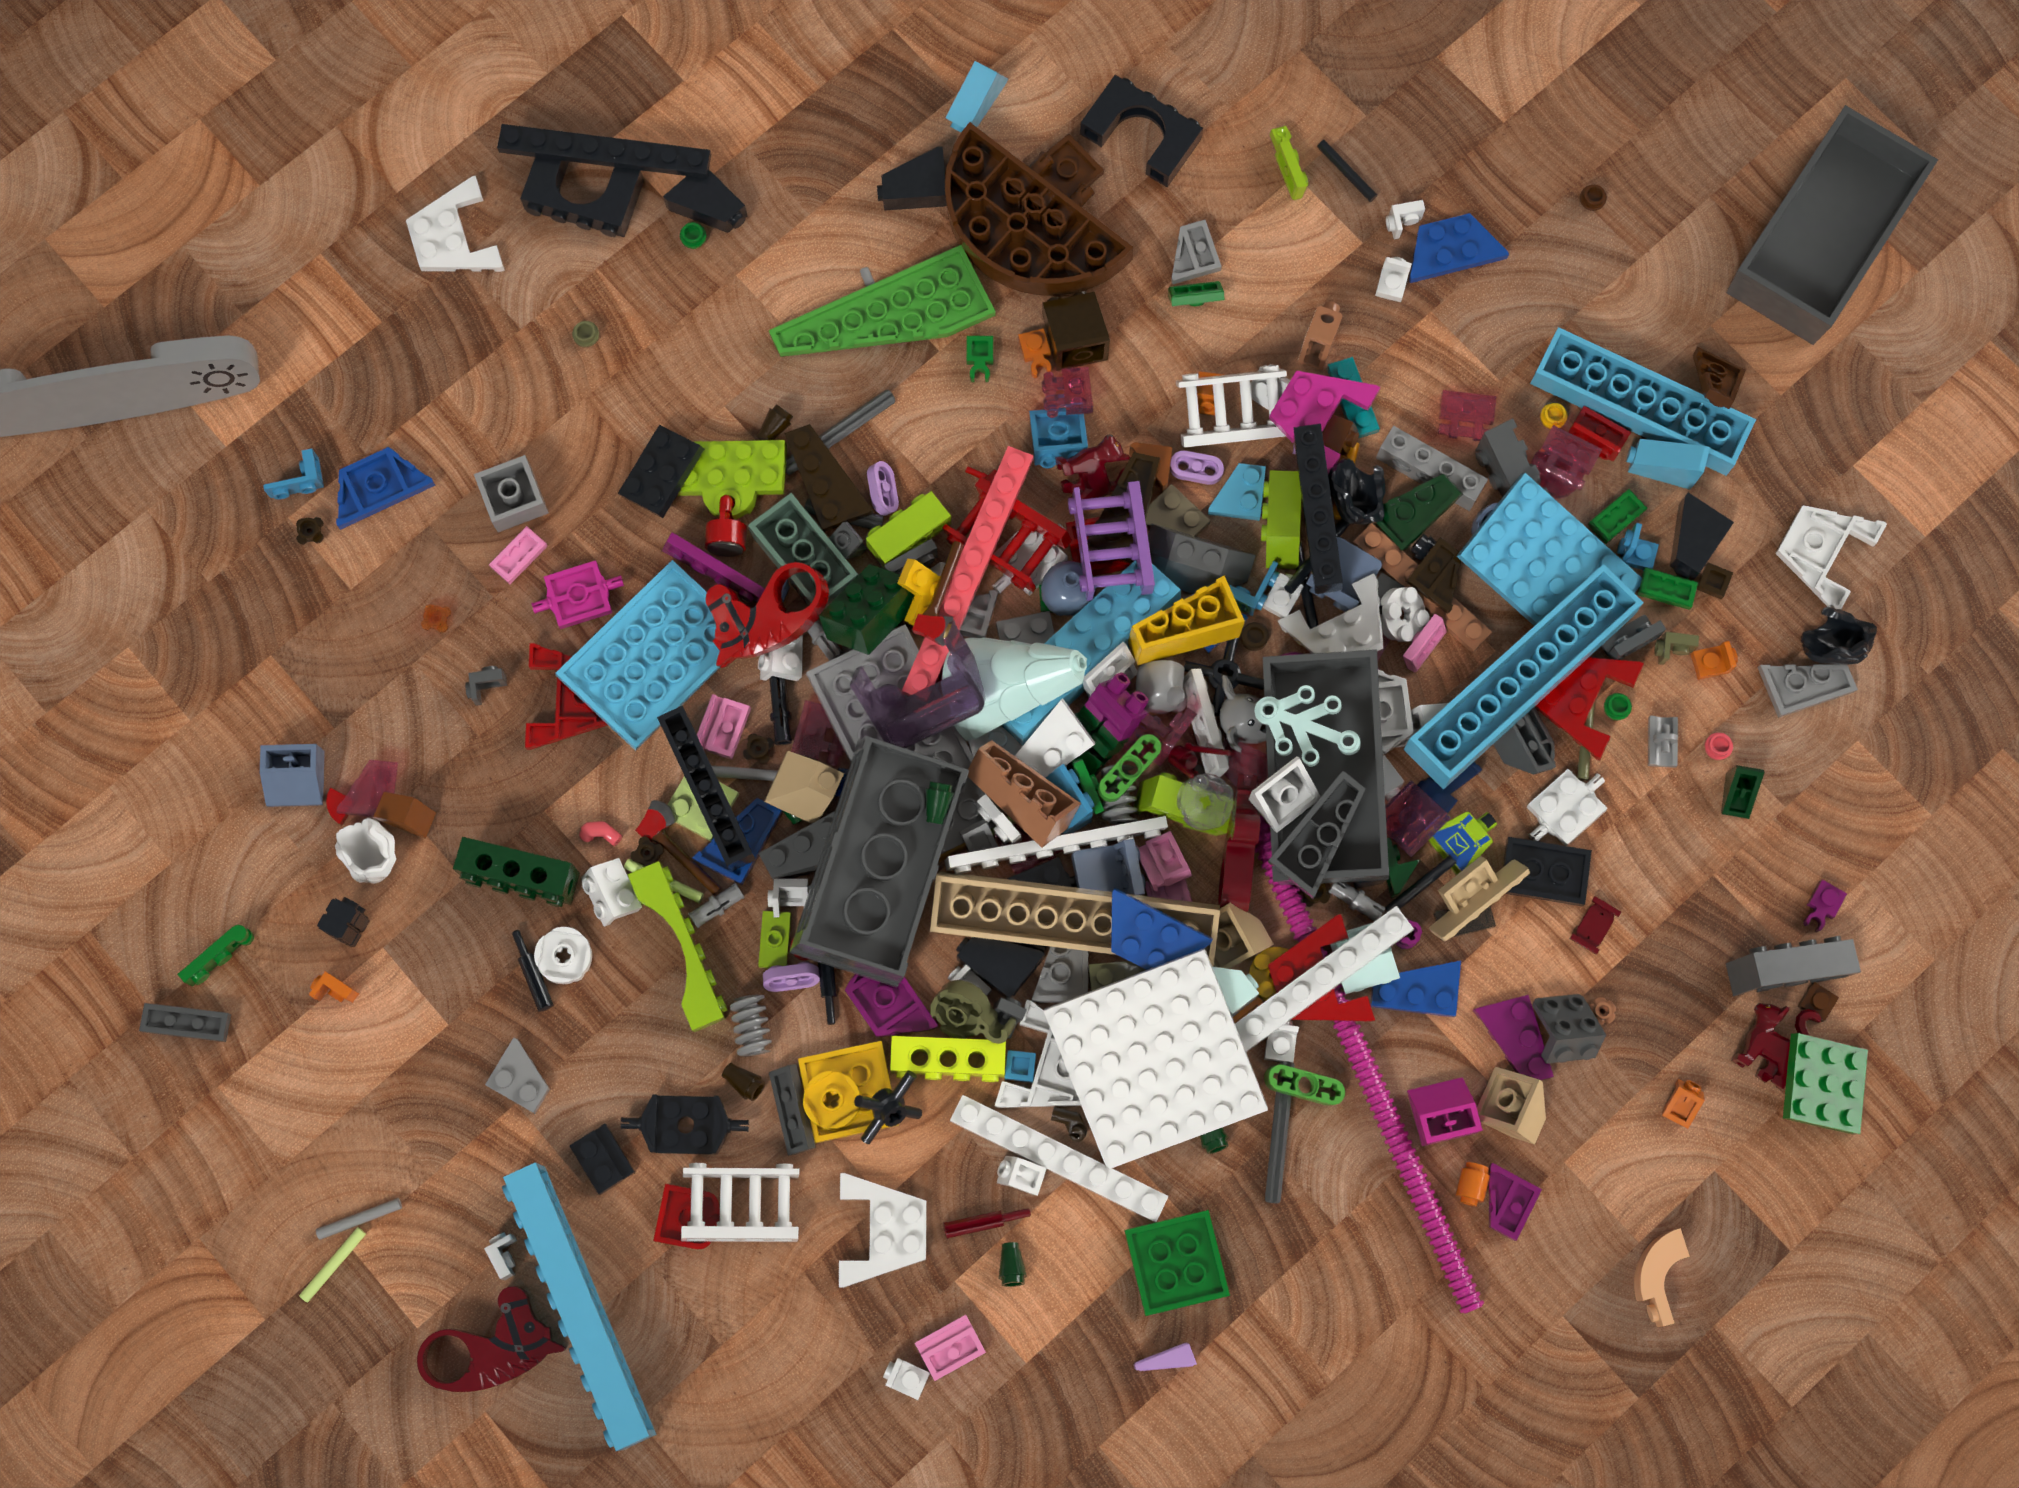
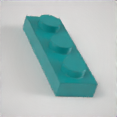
[1326,357,1380,439]

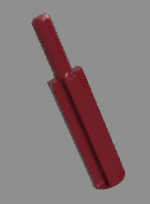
[943,1208,1031,1239]

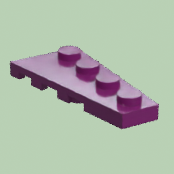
[662,532,765,603]

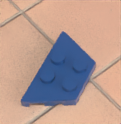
[1409,213,1509,283]
[336,447,436,530]
[1111,888,1213,970]

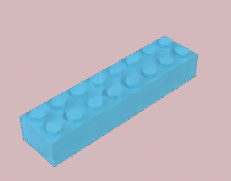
[1530,327,1756,476]
[1001,560,1181,746]

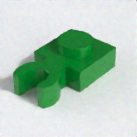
[966,336,993,382]

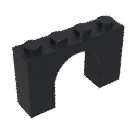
[1080,75,1203,188]
[520,157,644,237]

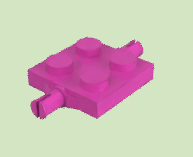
[531,560,624,629]

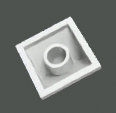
[1249,756,1321,833]

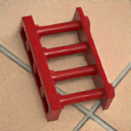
[943,477,1072,592]

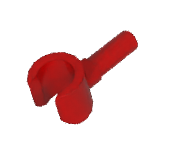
[965,466,997,483]

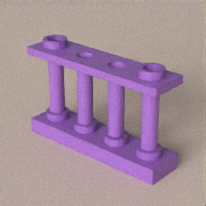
[1068,481,1155,601]

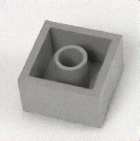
[474,455,549,532]

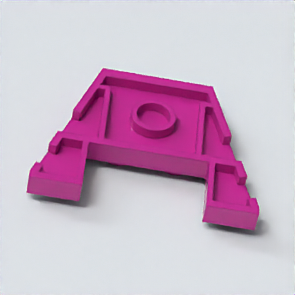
[1269,370,1380,474]

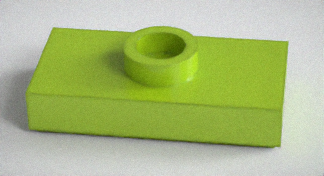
[758,911,791,968]

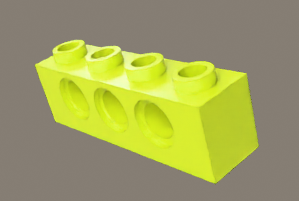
[890,1036,1006,1082]

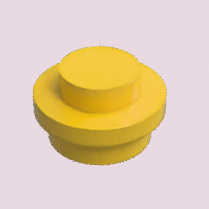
[1540,403,1568,430]

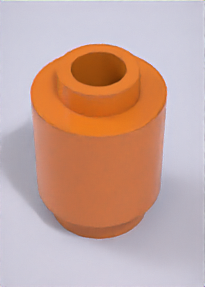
[1456,1162,1490,1207]

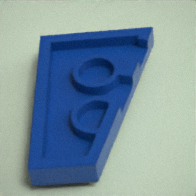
[692,798,782,885]
[1370,961,1461,1017]

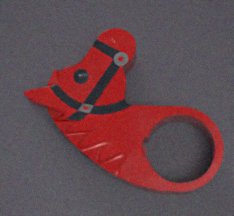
[705,562,829,668]

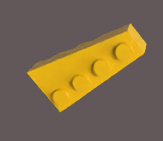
[1128,576,1245,665]

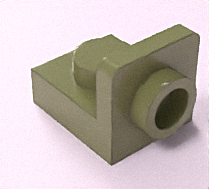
[1654,632,1699,665]

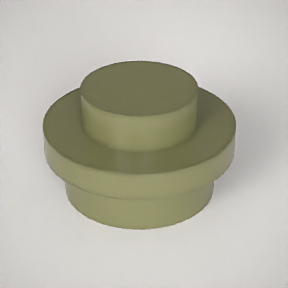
[572,321,599,347]

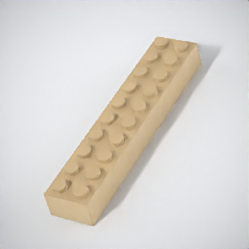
[930,871,1220,966]

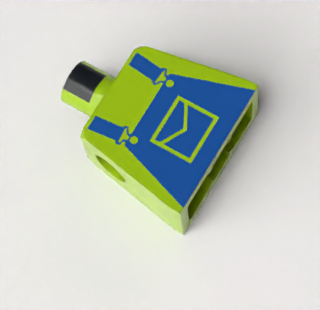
[1425,811,1497,875]

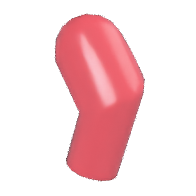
[579,821,623,846]

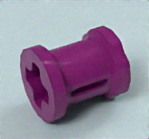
[1395,920,1422,949]

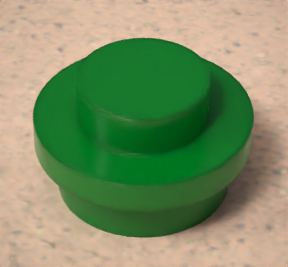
[680,222,706,249]
[1603,693,1632,721]

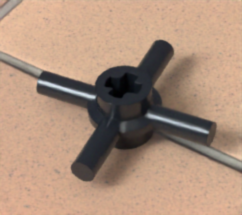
[1184,638,1264,716]
[854,1070,922,1144]

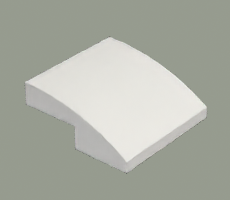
[1083,642,1137,698]

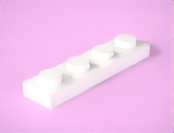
[1183,669,1229,780]

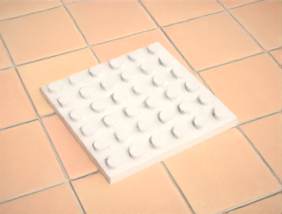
[1044,948,1268,1169]

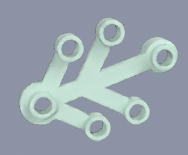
[1254,685,1361,767]

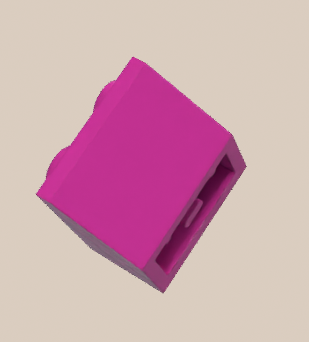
[1407,1077,1483,1146]

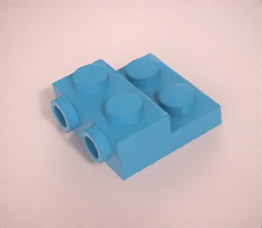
[1029,406,1088,468]

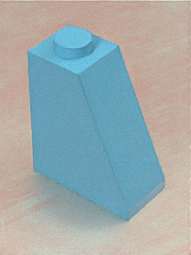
[946,61,1008,132]
[1626,439,1710,490]

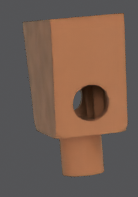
[1298,301,1343,371]

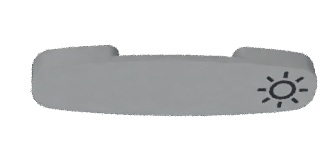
[0,335,260,437]

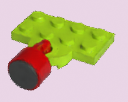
[678,440,787,557]

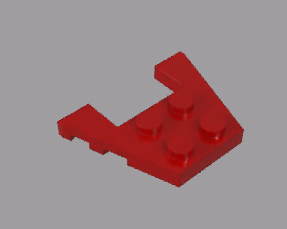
[525,643,608,750]
[1535,658,1644,761]
[1268,914,1376,1022]

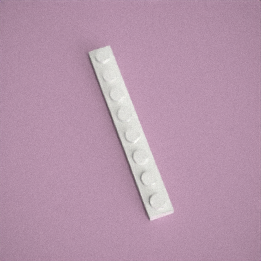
[944,816,1168,874]
[1235,906,1414,1052]
[950,1095,1169,1223]

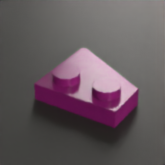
[1489,1163,1542,1241]

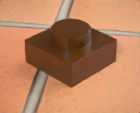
[1797,982,1839,1022]

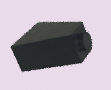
[877,146,946,211]
[663,170,747,233]
[1670,492,1734,581]
[956,937,1045,998]

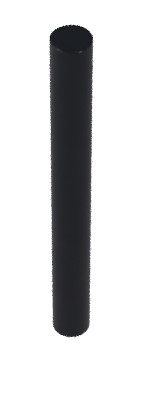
[1284,518,1351,594]
[1296,542,1319,629]

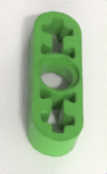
[1098,734,1161,802]
[1264,1064,1345,1106]

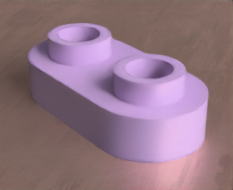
[1170,451,1224,485]
[867,461,899,516]
[763,962,820,992]

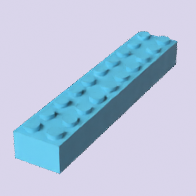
[1403,564,1644,789]
[502,1162,657,1451]

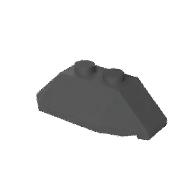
[1148,523,1256,594]
[1494,707,1556,775]

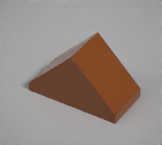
[1129,442,1172,494]
[373,792,436,839]

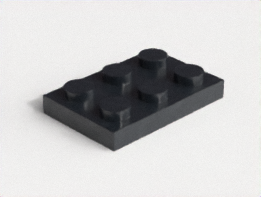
[618,425,705,518]
[1503,837,1592,907]

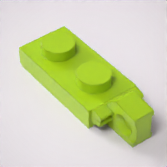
[1269,126,1308,200]

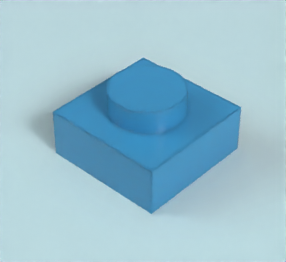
[1005,1050,1036,1083]

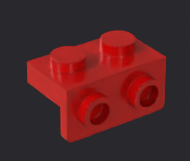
[1567,406,1631,462]

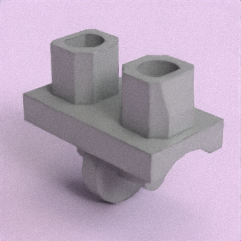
[1648,716,1678,768]

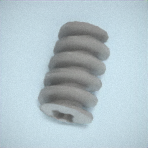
[1101,765,1137,825]
[730,995,772,1057]

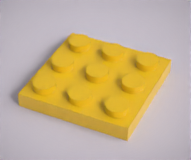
[798,1041,899,1144]

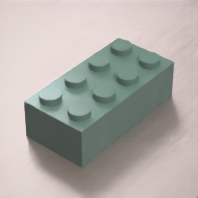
[748,493,858,608]

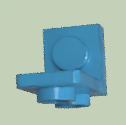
[263,448,324,499]
[1617,523,1659,570]
[1229,561,1279,616]

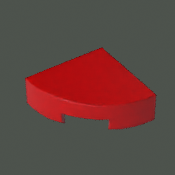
[326,787,356,826]

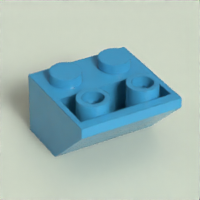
[1046,764,1095,835]

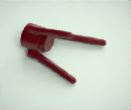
[1168,742,1232,794]

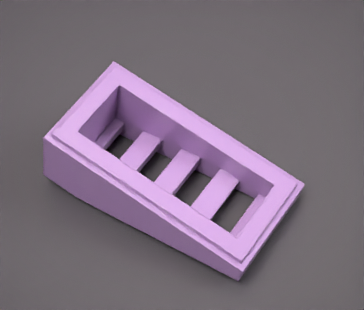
[1133,1343,1197,1371]

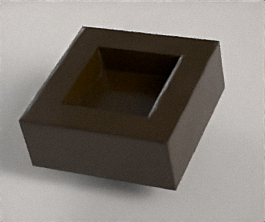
[1697,562,1733,599]

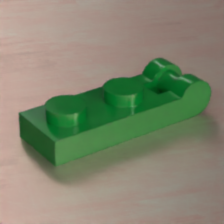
[177,925,254,987]

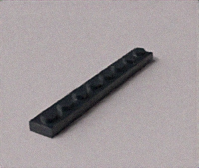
[497,124,712,179]

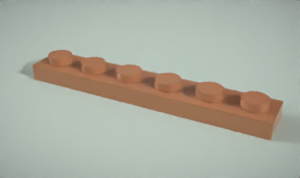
[1352,523,1492,654]

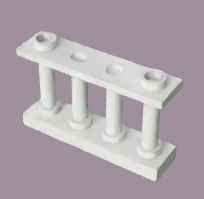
[1176,365,1287,447]
[681,1163,799,1242]

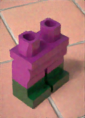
[1075,672,1149,759]

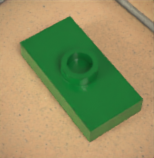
[1168,281,1225,306]
[1588,489,1648,544]
[1637,567,1698,610]
[1070,757,1105,814]

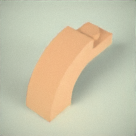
[1634,1228,1690,1327]

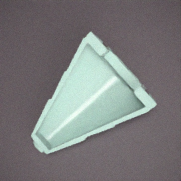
[942,637,1087,741]

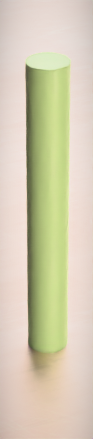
[624,858,704,903]
[299,1227,366,1303]

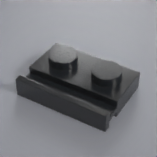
[570,1124,636,1195]

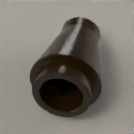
[756,404,793,440]
[722,1063,765,1101]

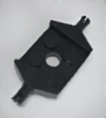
[621,1094,749,1155]

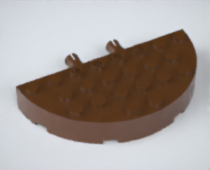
[945,122,1133,296]

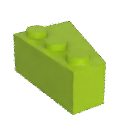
[1261,470,1302,569]
[1133,773,1234,836]

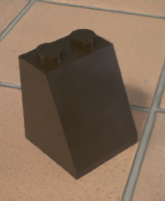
[1042,291,1110,371]

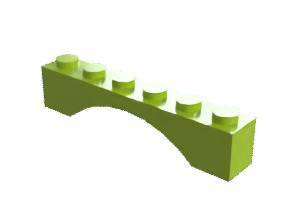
[627,861,728,1032]

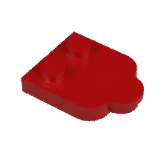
[653,1184,720,1250]

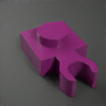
[1803,880,1847,932]

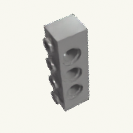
[1376,425,1488,511]

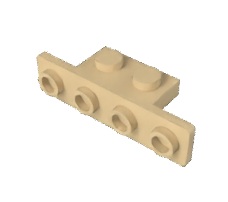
[1429,856,1530,941]

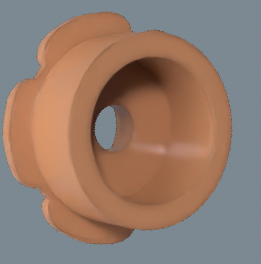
[1589,997,1616,1025]

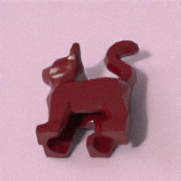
[1055,434,1130,499]
[1731,1003,1821,1090]

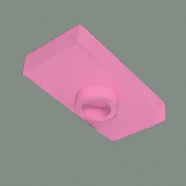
[489,526,548,584]
[1403,614,1447,672]

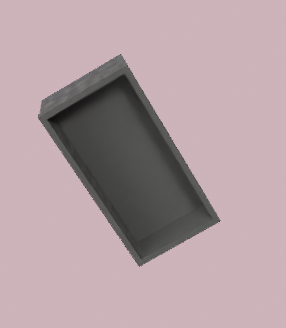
[1726,105,1938,345]
[1263,649,1389,885]
[789,736,969,987]

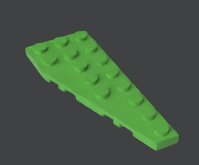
[769,245,996,357]

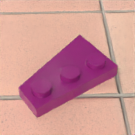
[1473,995,1554,1081]

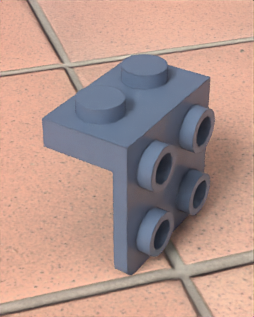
[1306,537,1382,612]
[1071,839,1146,895]

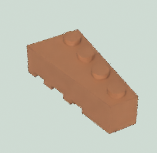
[968,740,1081,848]

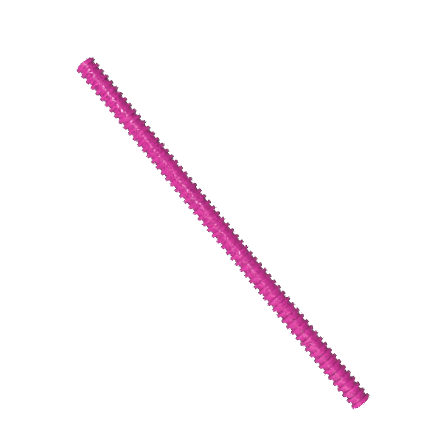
[1255,815,1484,1314]

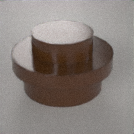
[1580,184,1607,211]

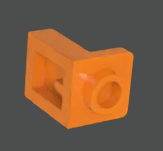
[1197,371,1225,415]
[1691,641,1738,680]
[309,971,359,1003]
[1662,1079,1705,1129]

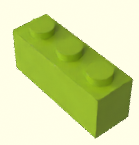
[866,491,952,569]

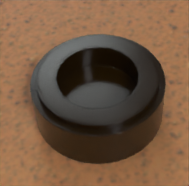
[1241,622,1269,651]

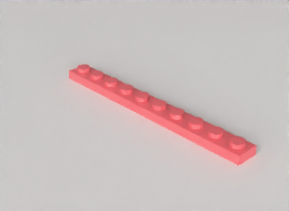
[902,446,1034,703]

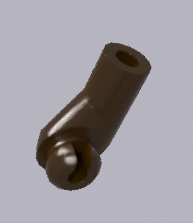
[1051,1107,1087,1142]

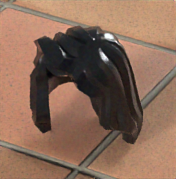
[1328,458,1386,525]
[1801,607,1877,665]

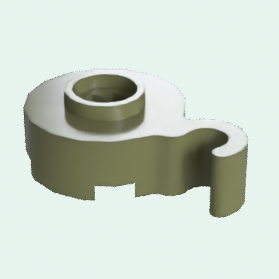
[930,980,1016,1044]

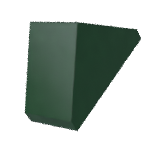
[1721,765,1765,819]

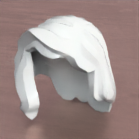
[335,818,396,884]

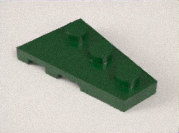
[1376,474,1463,551]

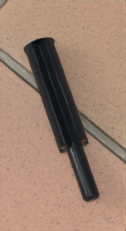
[512,930,554,1012]
[818,962,837,1025]

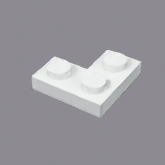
[977,794,1022,845]

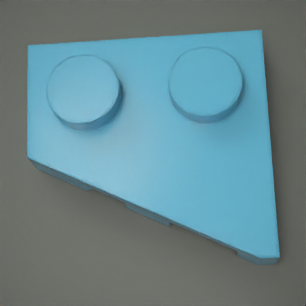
[1208,463,1266,521]

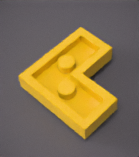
[897,558,940,626]

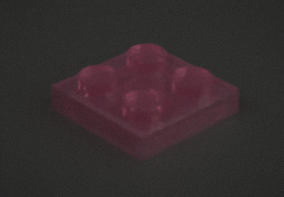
[1385,780,1451,857]

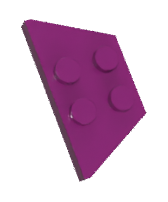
[845,974,938,1038]

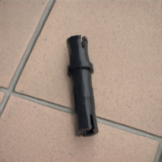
[769,676,792,745]

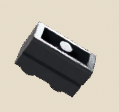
[317,897,370,947]

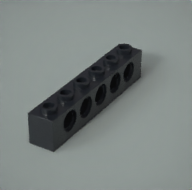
[1293,424,1343,594]
[657,705,756,872]

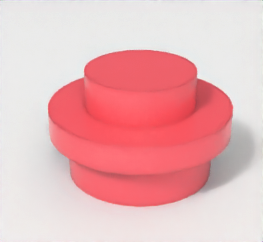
[1704,732,1733,760]

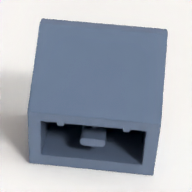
[260,744,325,807]

